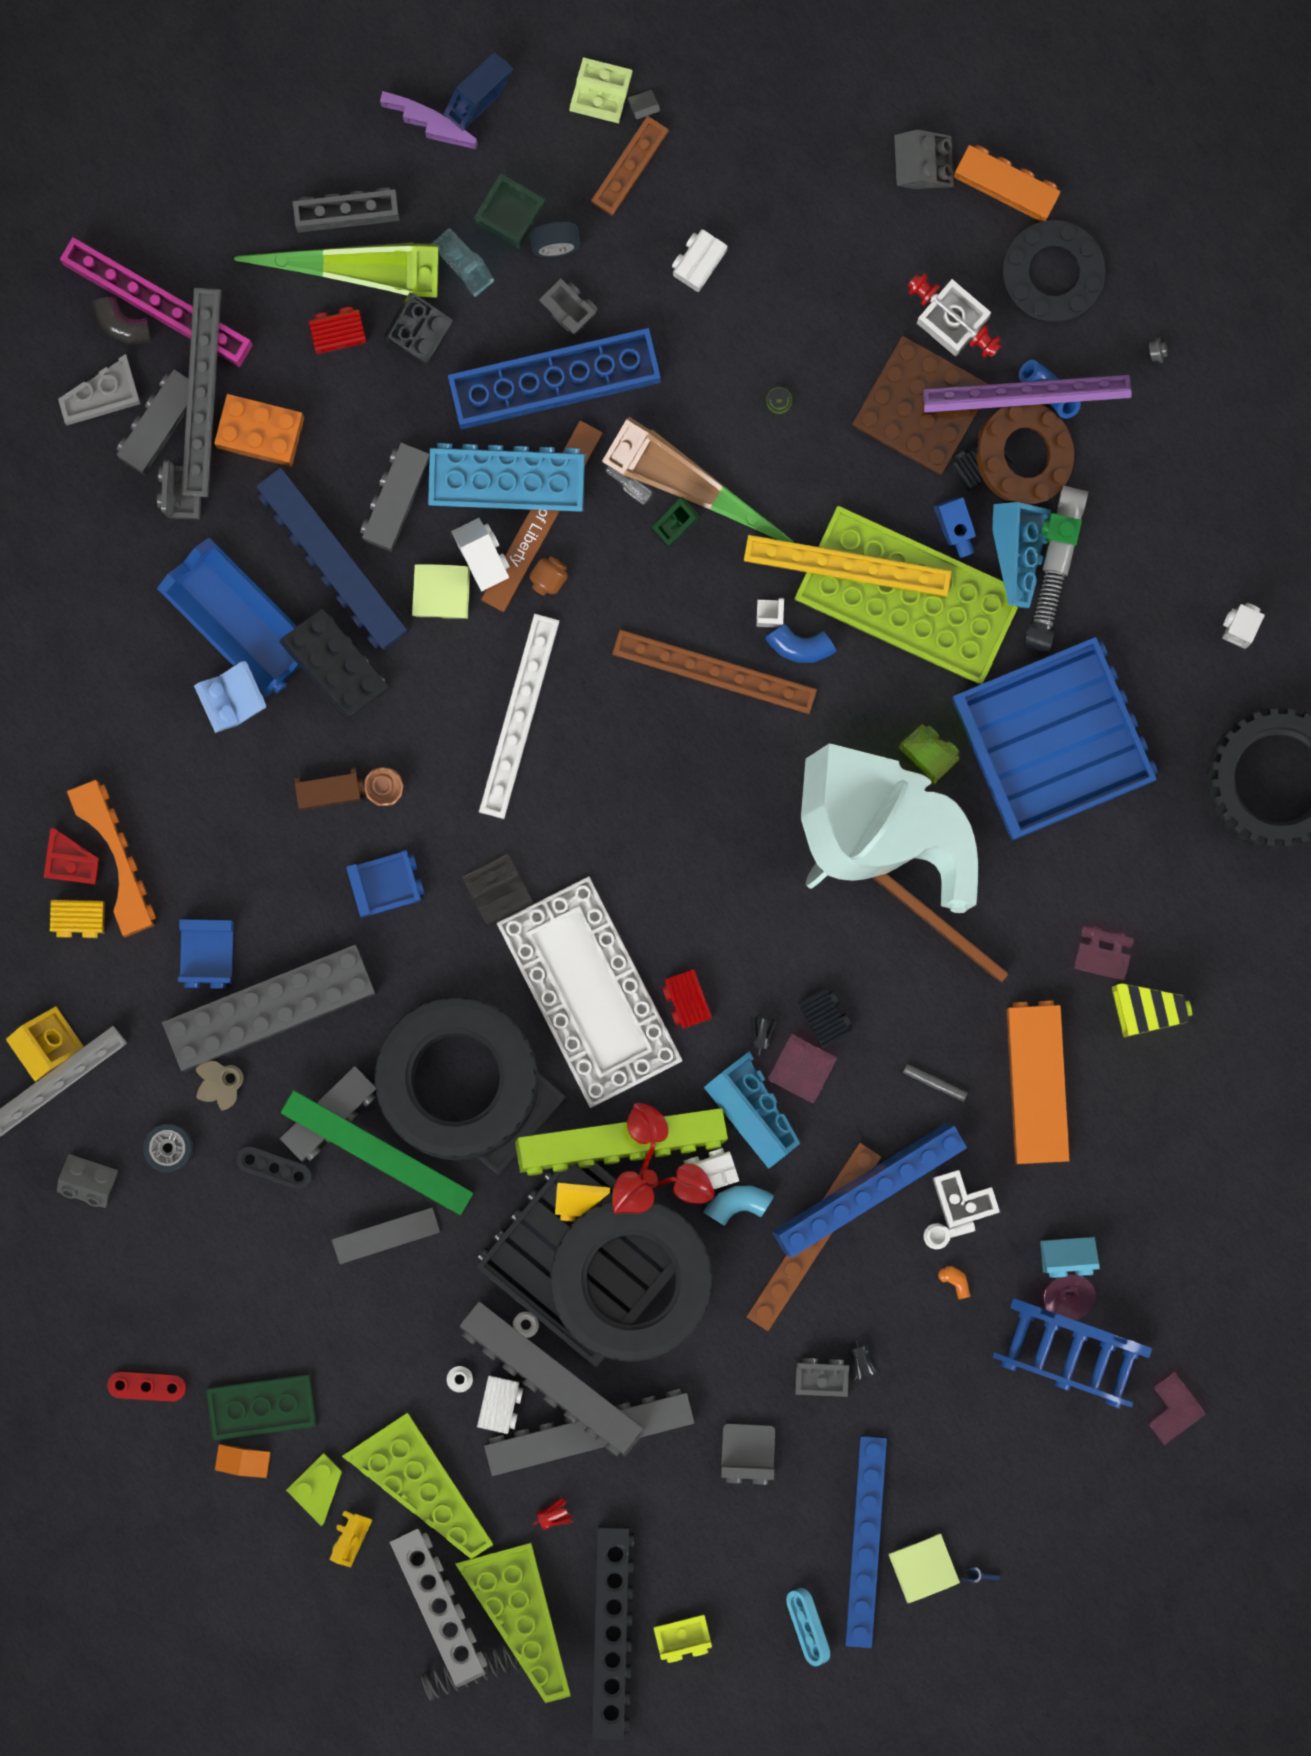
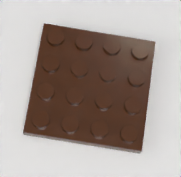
[852,336,990,476]

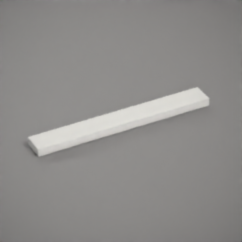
[479,614,559,819]

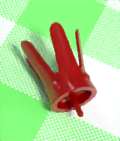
[533,1497,573,1530]

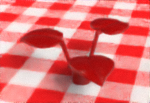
[612,1103,715,1213]

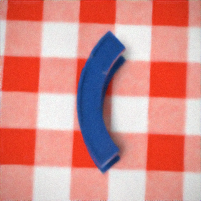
[993,1298,1152,1409]

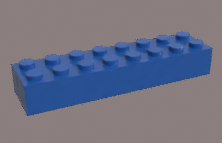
[448,328,661,430]

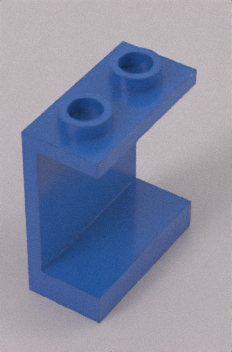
[178,919,234,989]

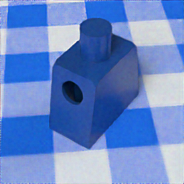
[933,497,976,558]

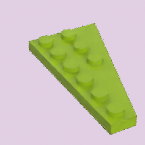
[342,1413,493,1559]
[456,1543,571,1703]

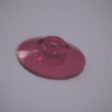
[1044,1274,1096,1320]

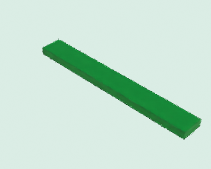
[280,1090,473,1215]

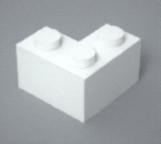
[451,518,509,591]
[933,1170,1000,1228]

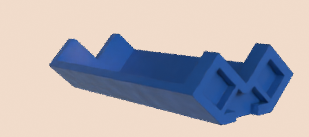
[157,538,300,698]

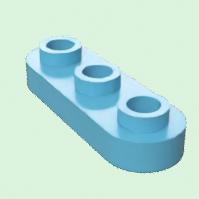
[787,1588,830,1666]

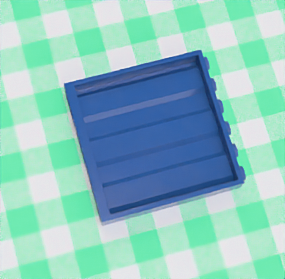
[952,637,1158,841]

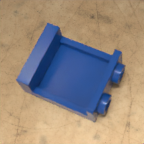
[346,850,424,918]

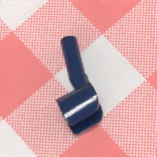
[962,1567,1000,1583]

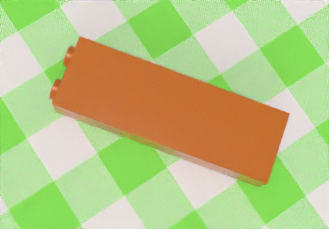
[1006,1001,1069,1164]

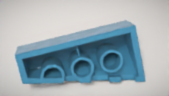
[704,1051,800,1169]

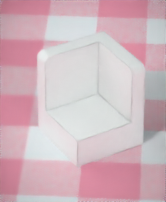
[757,598,784,627]

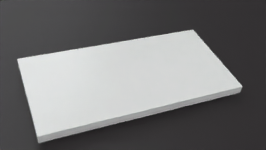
[497,877,683,1108]

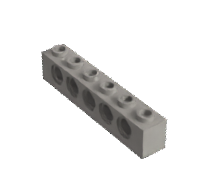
[390,1529,488,1687]

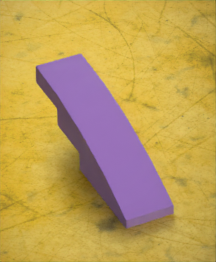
[380,91,477,149]

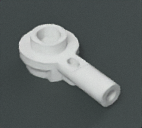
[923,1221,975,1249]

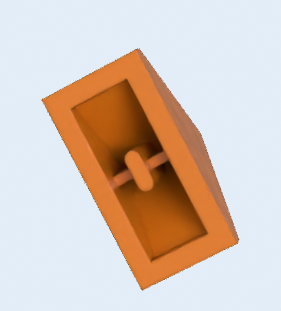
[215,1444,271,1478]

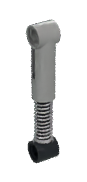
[1024,485,1088,653]

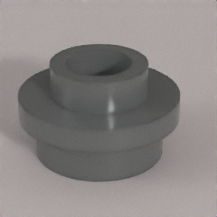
[1149,337,1168,363]

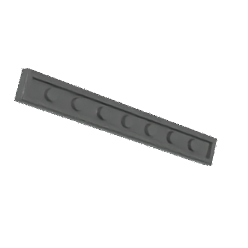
[181,288,221,497]

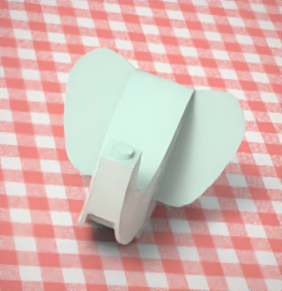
[801,743,978,913]

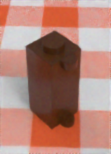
[294,767,365,811]

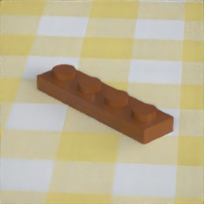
[591,116,669,216]

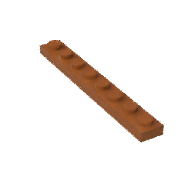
[746,1143,881,1331]

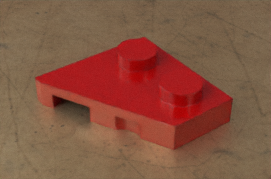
[44,828,100,885]

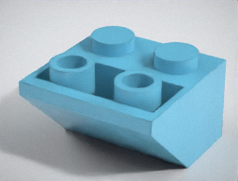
[1040,1237,1100,1278]

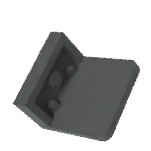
[157,460,201,520]
[721,1424,775,1485]

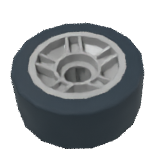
[530,222,581,258]
[143,1124,193,1172]

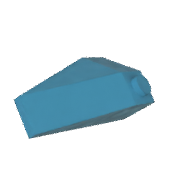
[992,502,1051,608]

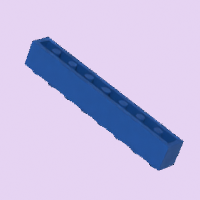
[772,1122,967,1258]

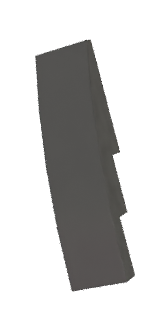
[332,1208,440,1264]

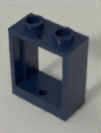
[444,52,513,131]

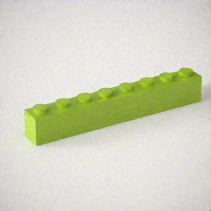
[515,1108,728,1176]

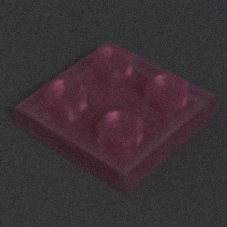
[768,1034,837,1104]

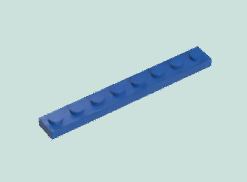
[845,1436,887,1648]

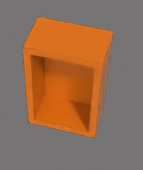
[214,394,304,467]

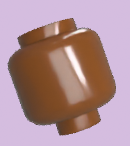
[530,556,568,596]

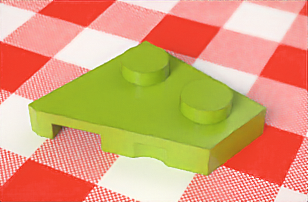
[286,1453,342,1526]

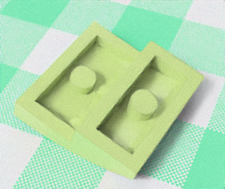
[569,57,633,123]
[412,565,470,618]
[889,1534,960,1603]

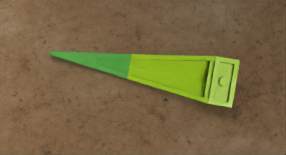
[234,242,439,297]

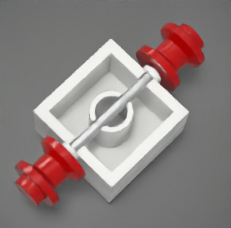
[908,273,1002,358]

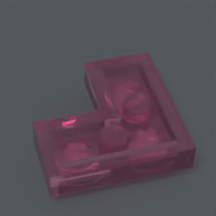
[1148,1372,1206,1445]

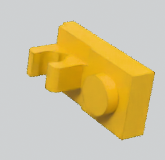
[329,1511,372,1567]

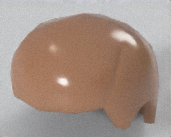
[364,767,404,806]

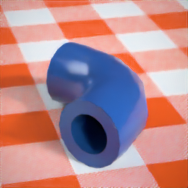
[1019,360,1081,418]
[765,624,837,663]

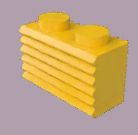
[50,900,105,938]

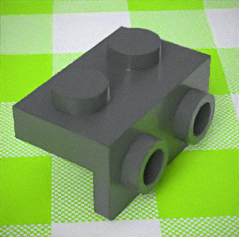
[57,1154,118,1208]
[795,1358,849,1397]

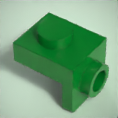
[1041,513,1082,546]

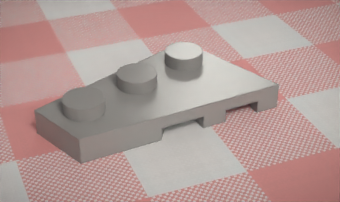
[58,354,140,426]

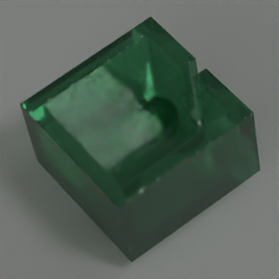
[474,173,545,249]

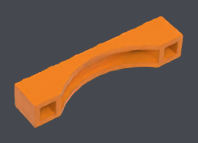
[67,780,156,937]

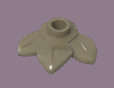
[196,1061,244,1111]

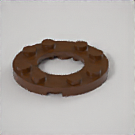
[976,404,1074,505]

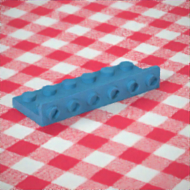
[428,443,586,511]

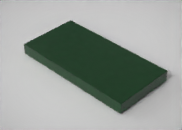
[206,1374,317,1441]

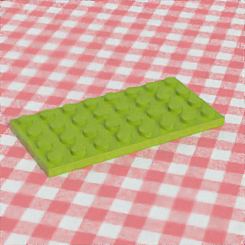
[794,506,1018,685]

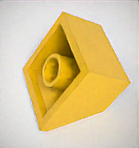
[6,1007,84,1082]

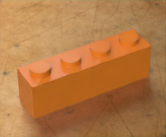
[954,145,1061,222]

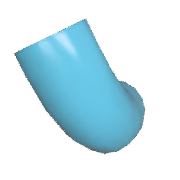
[703,1185,774,1226]

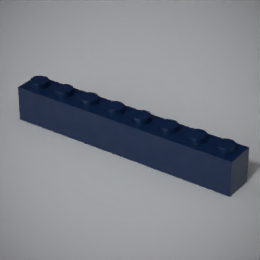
[256,468,408,651]

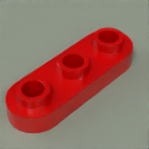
[107,1372,186,1401]

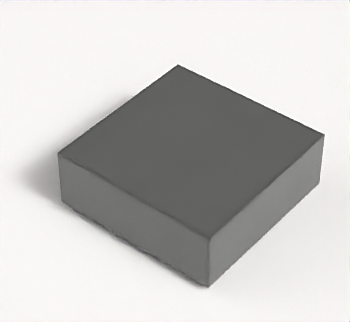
[628,89,660,119]

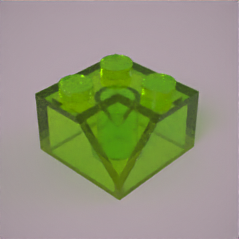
[899,724,960,784]

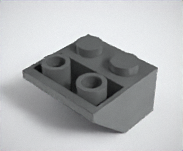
[894,130,954,189]

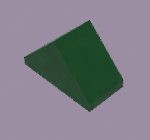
[652,496,699,546]

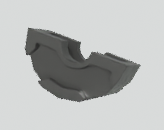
[539,279,598,335]

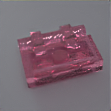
[1073,926,1134,981]

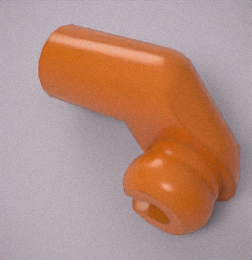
[938,1266,971,1299]

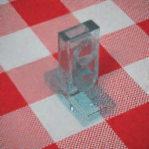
[431,228,494,297]

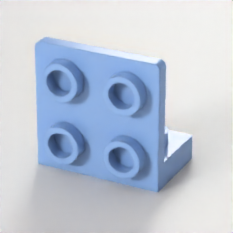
[194,661,266,733]

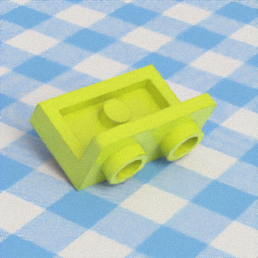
[654,1614,712,1663]

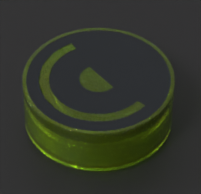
[766,387,792,414]

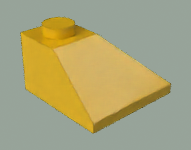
[555,1183,610,1221]

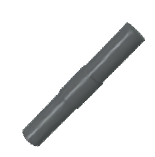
[903,1064,968,1102]

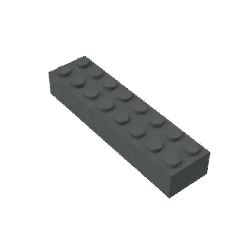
[162,945,376,1071]

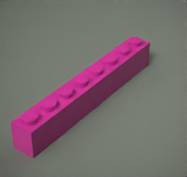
[60,238,253,368]

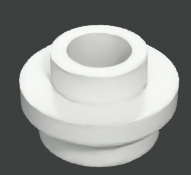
[513,1312,539,1338]
[447,1366,473,1392]

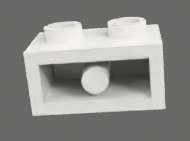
[1222,603,1264,649]

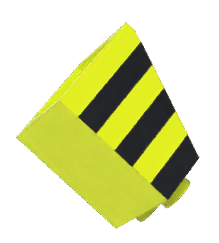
[1112,984,1192,1037]

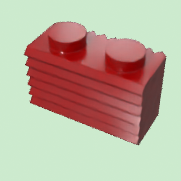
[309,307,367,354]
[662,969,712,1029]

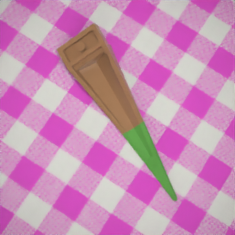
[602,417,794,543]

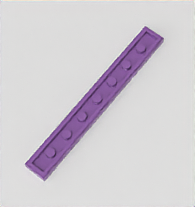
[923,375,1131,412]

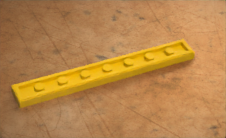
[744,535,952,597]

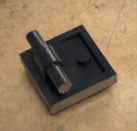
[384,292,453,364]

